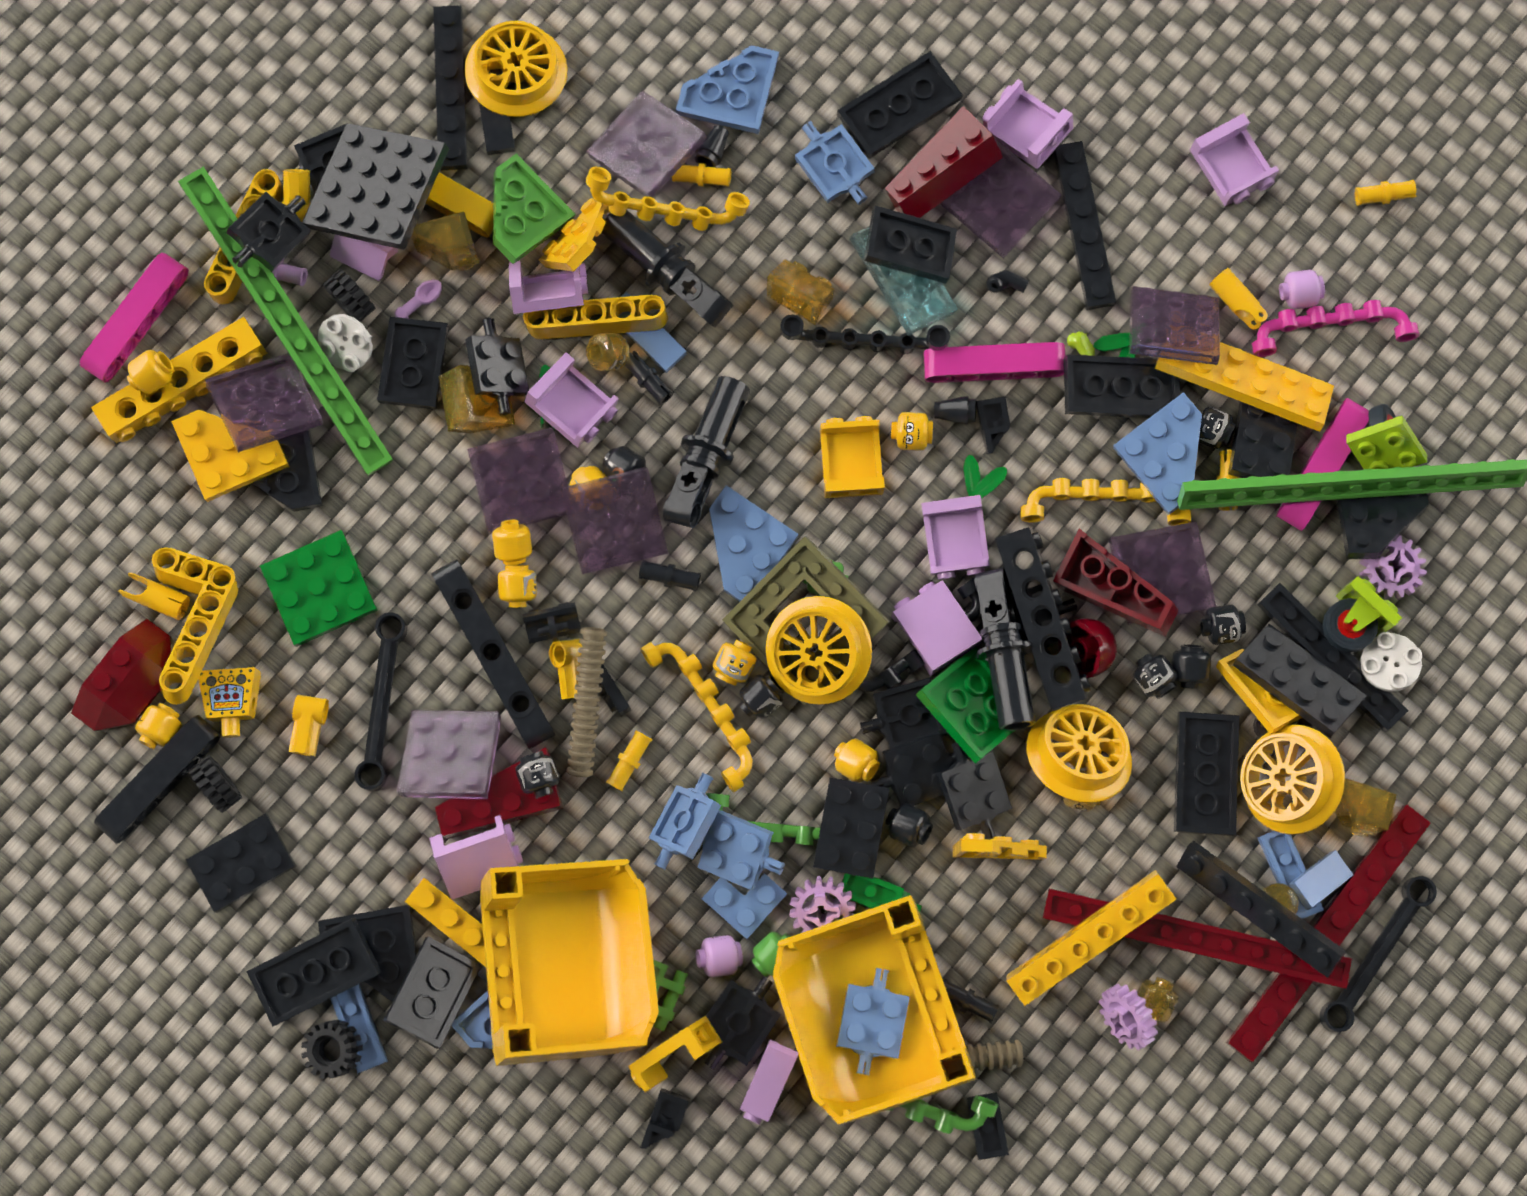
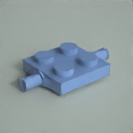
[795,121,875,205]
[649,773,721,870]
[697,810,785,890]
[836,968,909,1076]

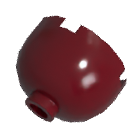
[1058,618,1117,678]

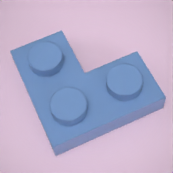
[702,873,787,939]

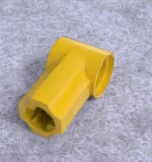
[281,169,311,222]
[549,639,582,699]
[288,695,329,757]

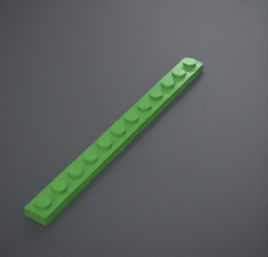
[178,166,393,476]
[1177,459,1527,510]

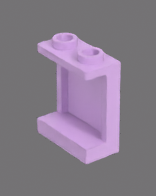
[983,79,1073,169]
[1190,113,1279,206]
[509,261,588,314]
[525,352,619,448]
[921,495,990,580]
[892,580,982,676]
[430,815,523,900]

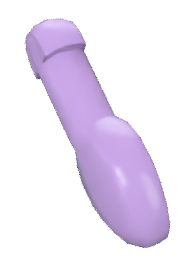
[395,279,442,318]

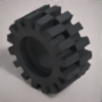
[323,269,376,322]
[189,755,242,813]
[301,1020,363,1079]

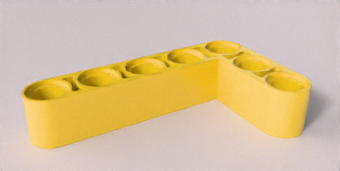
[152,547,239,705]

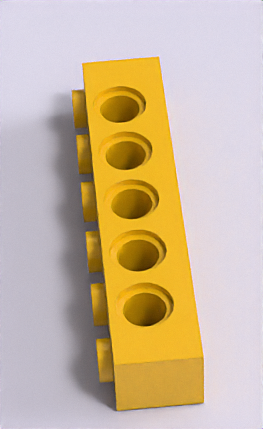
[91,316,267,444]
[1006,870,1176,1006]

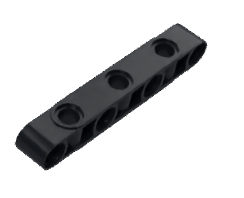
[431,559,555,750]

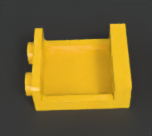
[820,416,885,498]
[628,1016,722,1092]

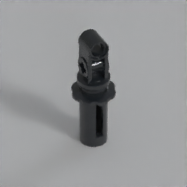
[601,210,734,328]
[663,376,750,528]
[975,567,1036,731]

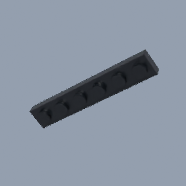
[433,5,468,171]
[1053,141,1116,310]
[1257,583,1409,732]
[1176,841,1346,978]

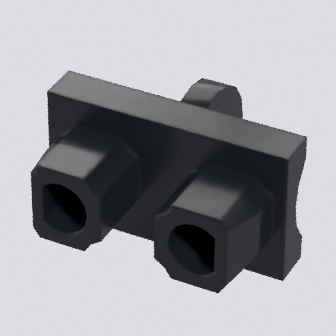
[522,602,581,644]

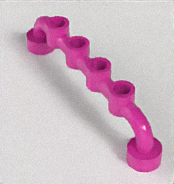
[1252,300,1420,357]

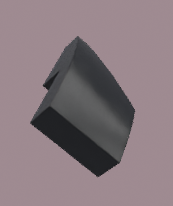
[976,396,1010,454]
[640,1088,690,1149]

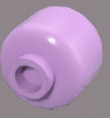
[1279,270,1325,309]
[696,935,743,977]

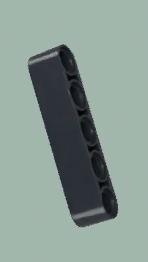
[94,715,221,844]

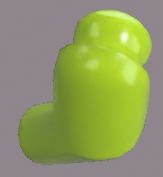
[1067,331,1095,356]

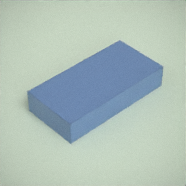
[1289,850,1353,910]

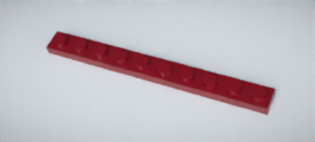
[1226,804,1431,1063]
[1042,888,1353,989]

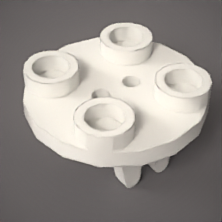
[318,314,373,372]
[1360,632,1422,692]

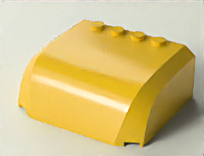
[480,859,659,1066]
[773,895,977,1125]

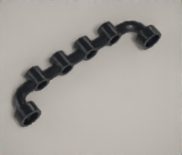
[780,314,950,354]
[838,577,981,692]

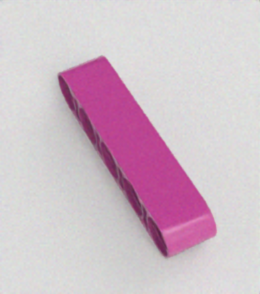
[80,252,189,383]
[923,342,1066,383]
[1276,398,1369,531]

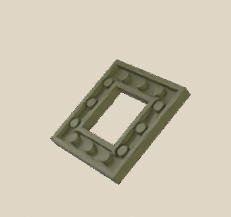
[722,536,890,705]

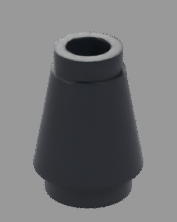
[695,125,729,167]
[934,396,976,425]

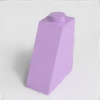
[740,1040,798,1125]

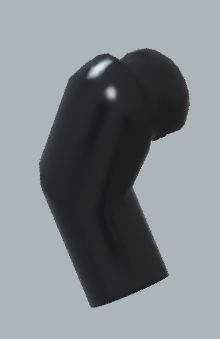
[986,270,1030,293]

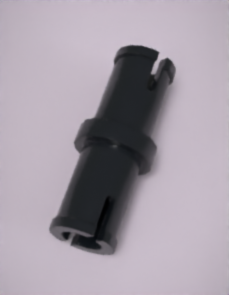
[622,351,673,405]
[639,560,701,591]
[943,979,999,1023]

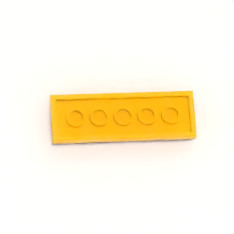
[1155,323,1334,432]

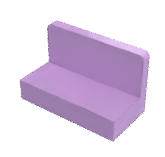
[330,235,398,281]

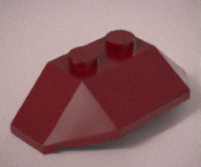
[71,619,172,732]

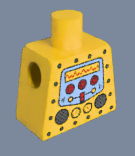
[198,667,261,738]

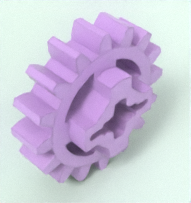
[1359,535,1427,600]
[789,876,856,933]
[1099,984,1158,1050]

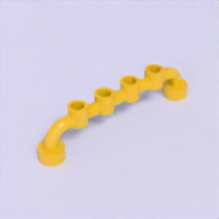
[586,166,750,231]
[1021,478,1191,527]
[640,642,753,793]

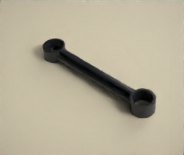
[354,612,407,792]
[1319,876,1437,1032]

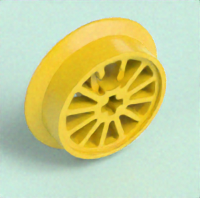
[465,21,568,117]
[766,596,872,705]
[1026,704,1132,803]
[1241,725,1345,834]

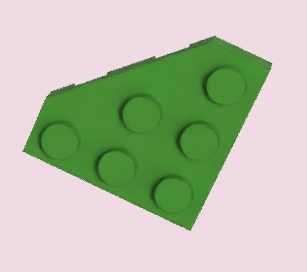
[493,154,576,264]

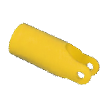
[1209,268,1268,330]
[118,572,190,621]

